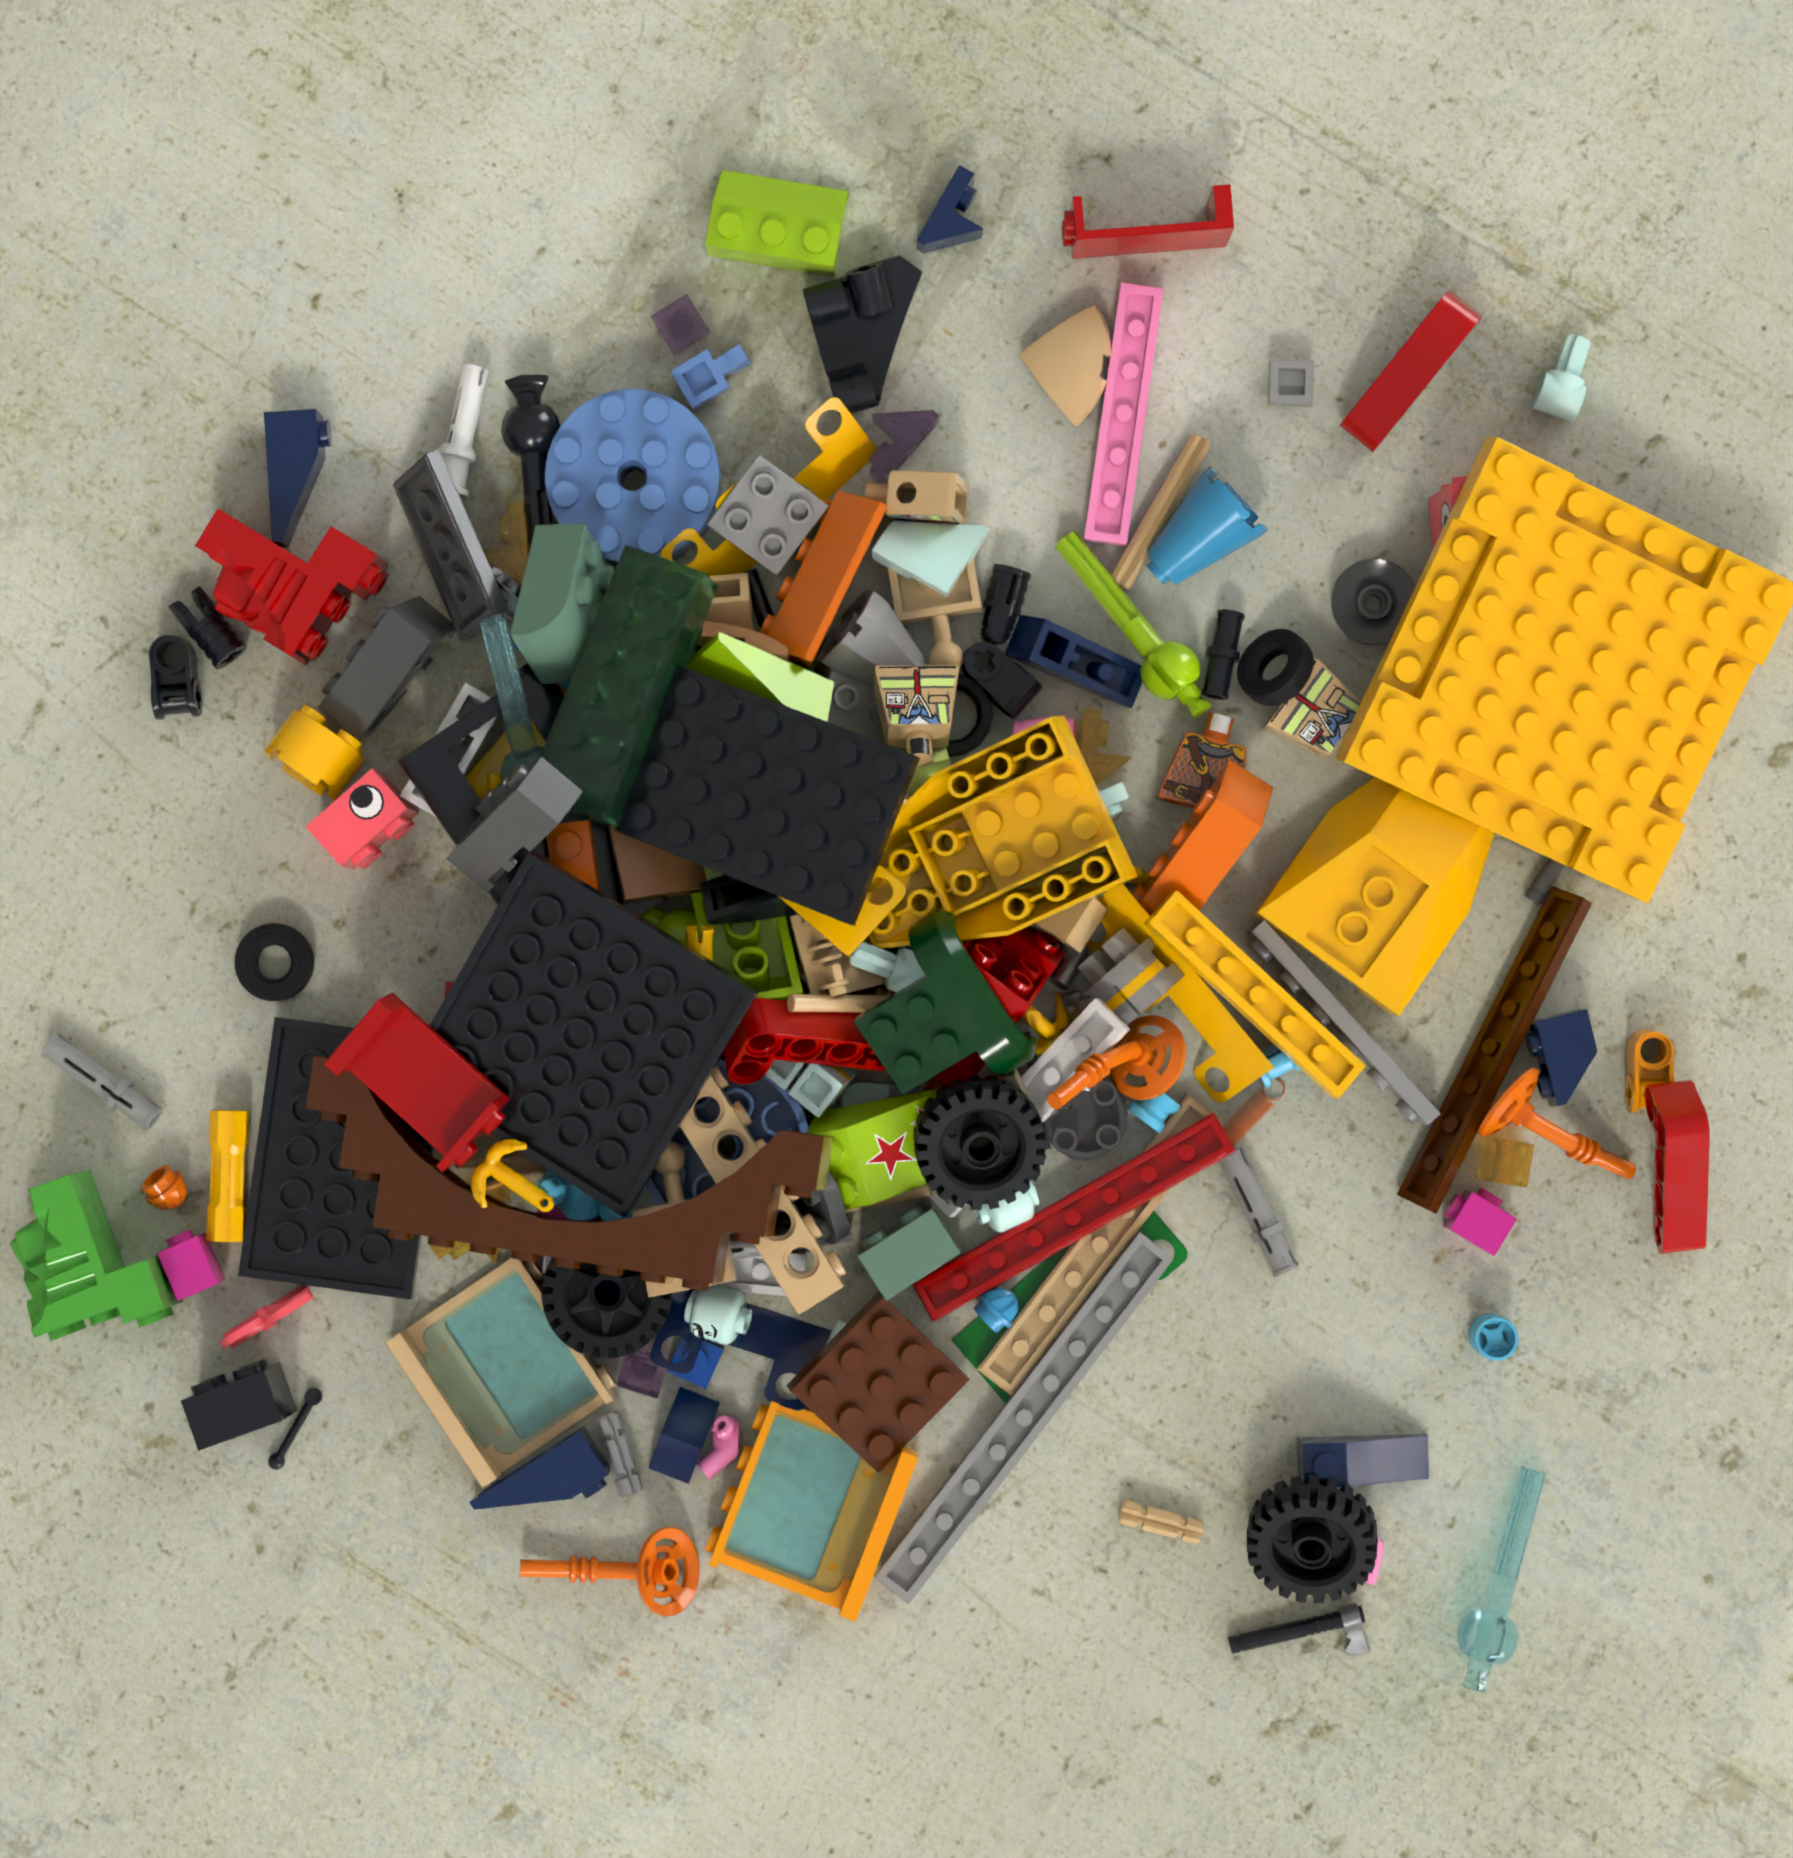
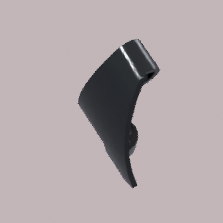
[802,255,922,417]

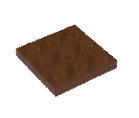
[786,1292,970,1473]

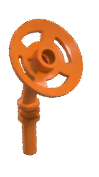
[1047,1015,1186,1109]
[1478,1067,1636,1180]
[520,1527,699,1616]

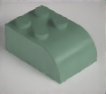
[510,523,616,684]

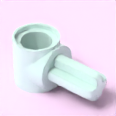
[1532,334,1591,423]
[849,942,925,992]

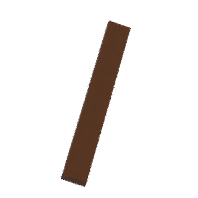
[1397,886,1592,1214]

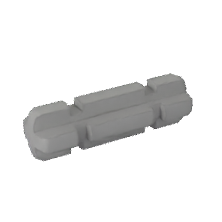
[594,1411,643,1497]

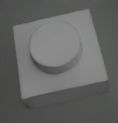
[1268,359,1314,407]

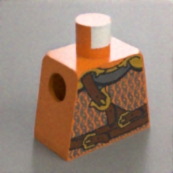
[1156,713,1246,809]

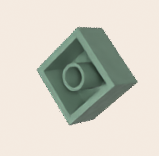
[858,1202,961,1301]

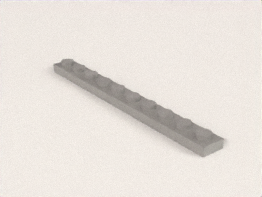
[874,1231,1174,1604]

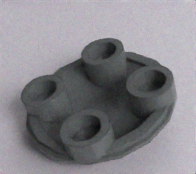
[1043,1079,1128,1160]

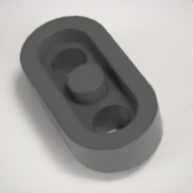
[801,1171,850,1244]

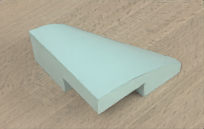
[871,520,989,597]

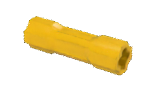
[206,1110,250,1242]

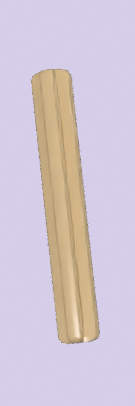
[1111,434,1211,590]

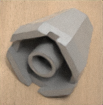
[815,590,926,686]

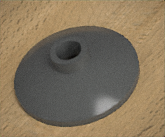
[1331,558,1415,645]

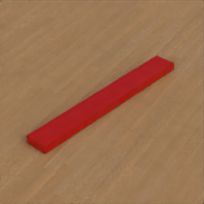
[912,1113,1236,1322]

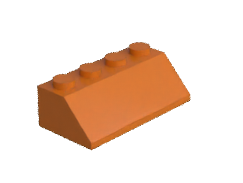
[759,491,888,670]

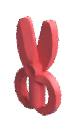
[219,1285,313,1349]

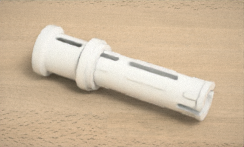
[438,364,489,499]

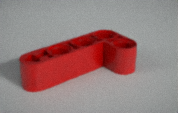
[1339,289,1483,452]
[723,998,886,1084]
[1645,1080,1710,1254]

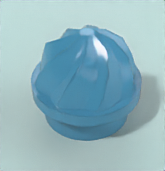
[973,1287,1018,1333]

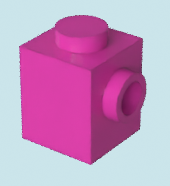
[1443,1187,1517,1256]
[157,1230,226,1301]

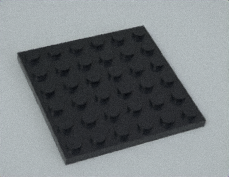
[430,850,760,1217]

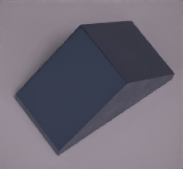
[648,1386,720,1484]

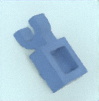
[670,344,752,410]

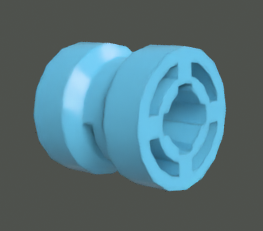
[1468,1314,1518,1360]

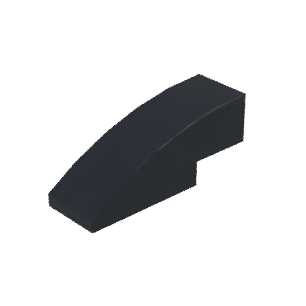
[700,875,797,925]

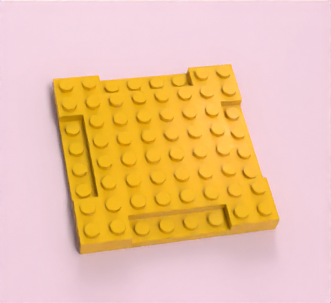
[1335,436,1793,903]

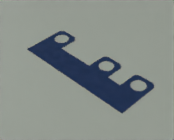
[594,1280,831,1411]

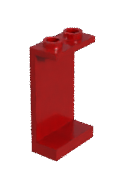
[1062,184,1234,259]
[324,993,511,1172]

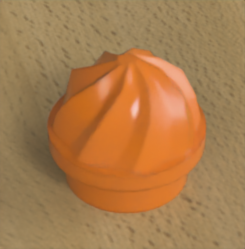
[141,1165,187,1210]

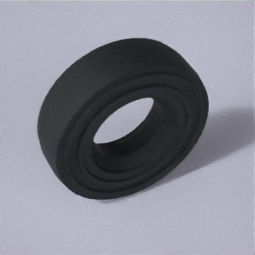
[1237,629,1314,706]
[235,923,314,1001]

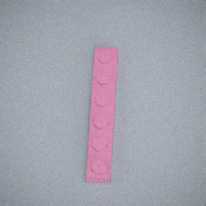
[1083,282,1164,547]

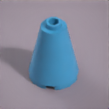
[1146,466,1268,585]

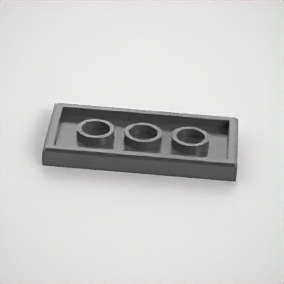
[393,450,509,641]

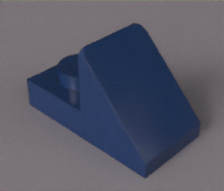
[916,165,983,254]

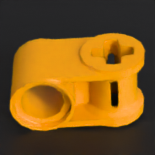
[1625,1029,1675,1113]

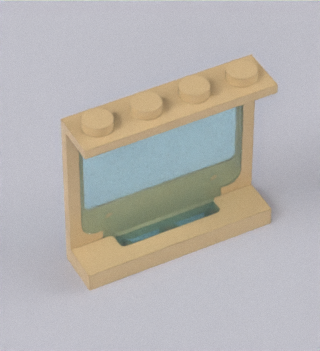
[385,1258,617,1488]

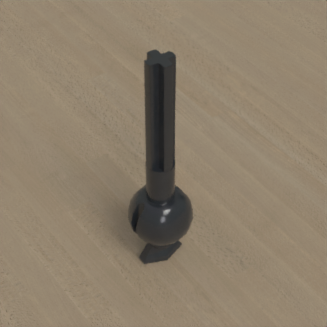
[501,375,561,552]

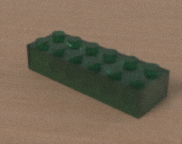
[540,545,718,828]

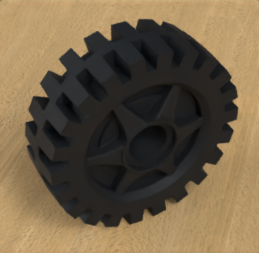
[913,1075,1047,1210]
[541,1257,672,1359]
[1247,1475,1378,1603]

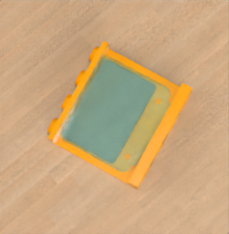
[705,1400,918,1622]

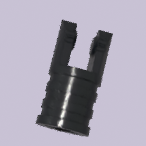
[979,564,1031,645]
[168,586,247,669]

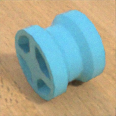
[1126,1082,1181,1134]

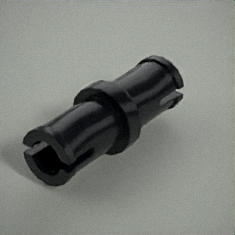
[1201,609,1245,700]

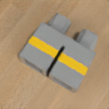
[1078,927,1185,1025]

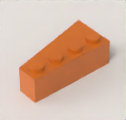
[1131,760,1273,916]

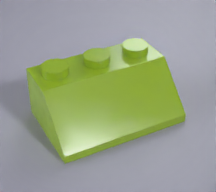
[705,170,849,277]

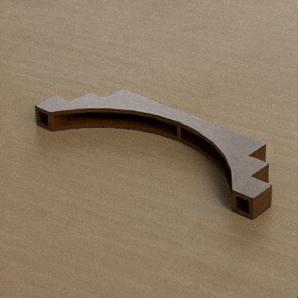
[306,1056,833,1290]

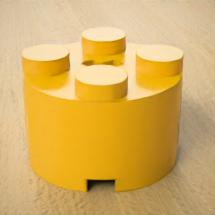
[263,704,365,802]

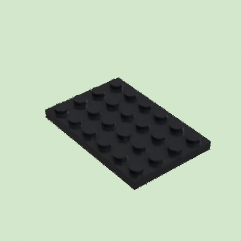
[615,665,920,926]
[238,1017,434,1299]

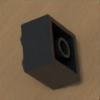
[181,1359,297,1451]

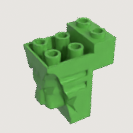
[10,1170,183,1341]

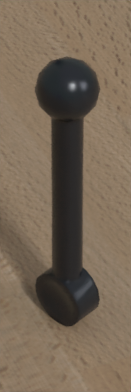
[268,1388,323,1470]

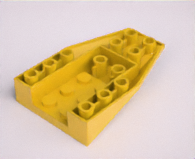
[866,715,1138,949]
[1252,777,1494,1016]

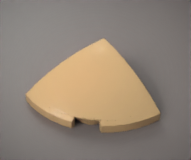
[1019,305,1111,427]

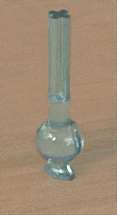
[480,614,560,781]
[1457,1466,1546,1693]

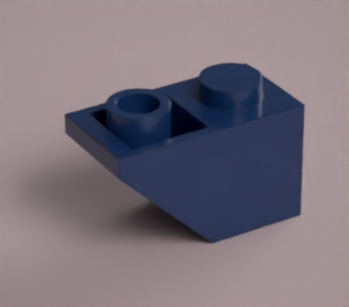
[1525,1009,1598,1106]

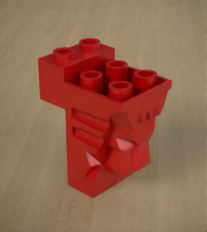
[195,509,389,665]
[934,926,1065,1088]

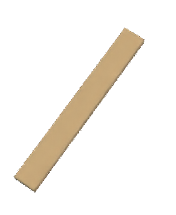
[977,1094,1222,1396]

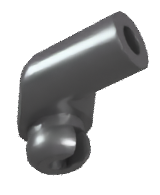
[1050,939,1088,990]

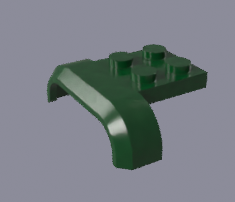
[854,910,1038,1095]

